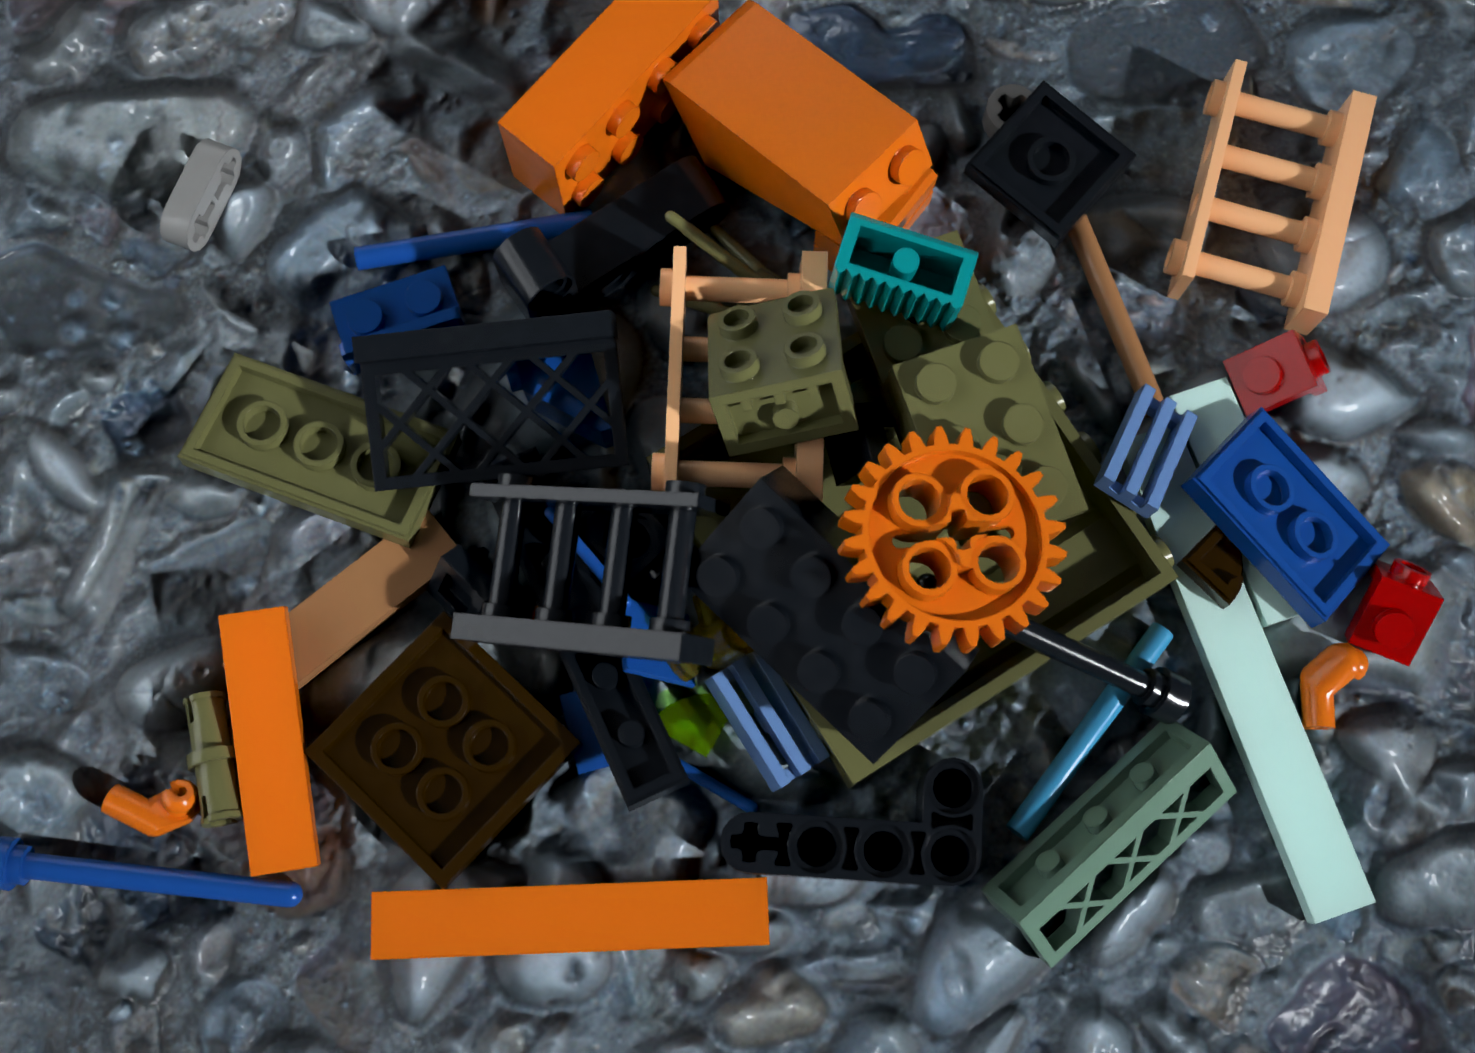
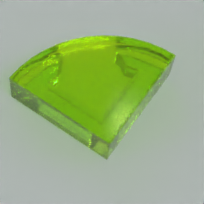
[659,693,728,759]

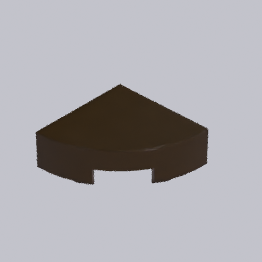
[1176,525,1243,609]

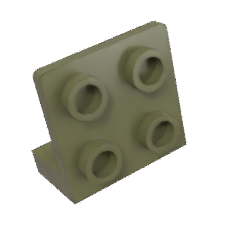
[708,288,859,457]

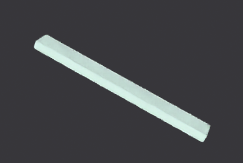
[1122,428,1376,924]

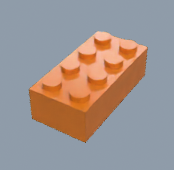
[497,0,720,214]

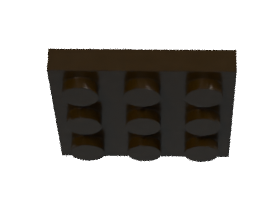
[304,611,583,889]

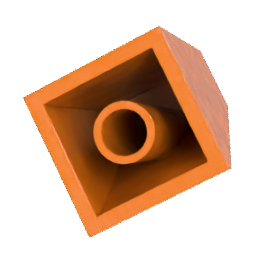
[662,0,933,245]

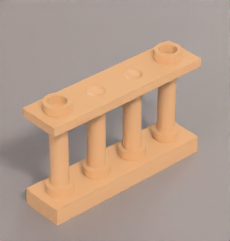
[1163,59,1377,336]
[651,246,828,502]

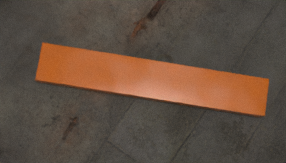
[370,877,770,960]

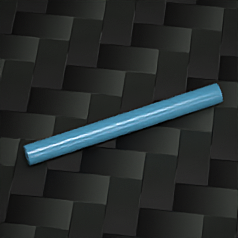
[1006,622,1174,841]

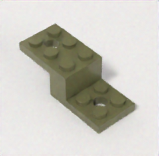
[846,230,1089,549]

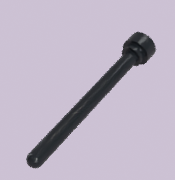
[915,573,1192,724]

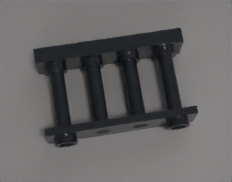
[450,473,731,666]

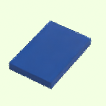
[1181,407,1390,628]

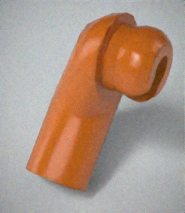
[1300,643,1369,730]
[101,779,200,837]

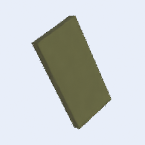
[177,353,462,549]

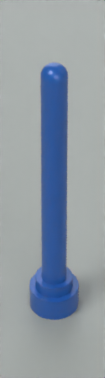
[0,836,303,908]

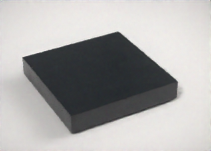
[963,80,1136,248]

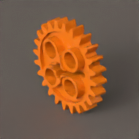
[837,426,1067,654]

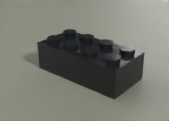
[688,466,980,765]

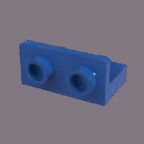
[329,265,466,375]

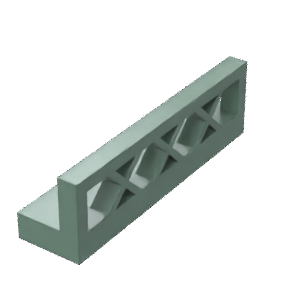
[981,722,1237,968]

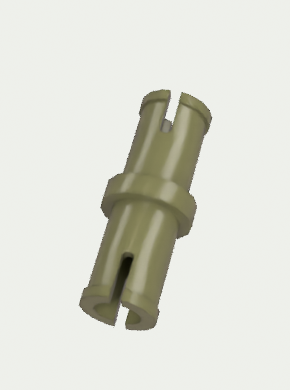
[183,690,243,828]

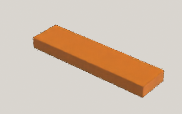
[218,606,321,877]

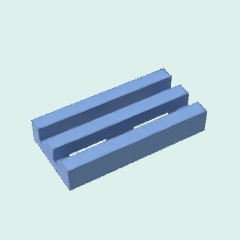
[1093,383,1198,519]
[704,651,830,792]

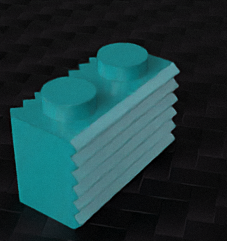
[828,212,979,332]

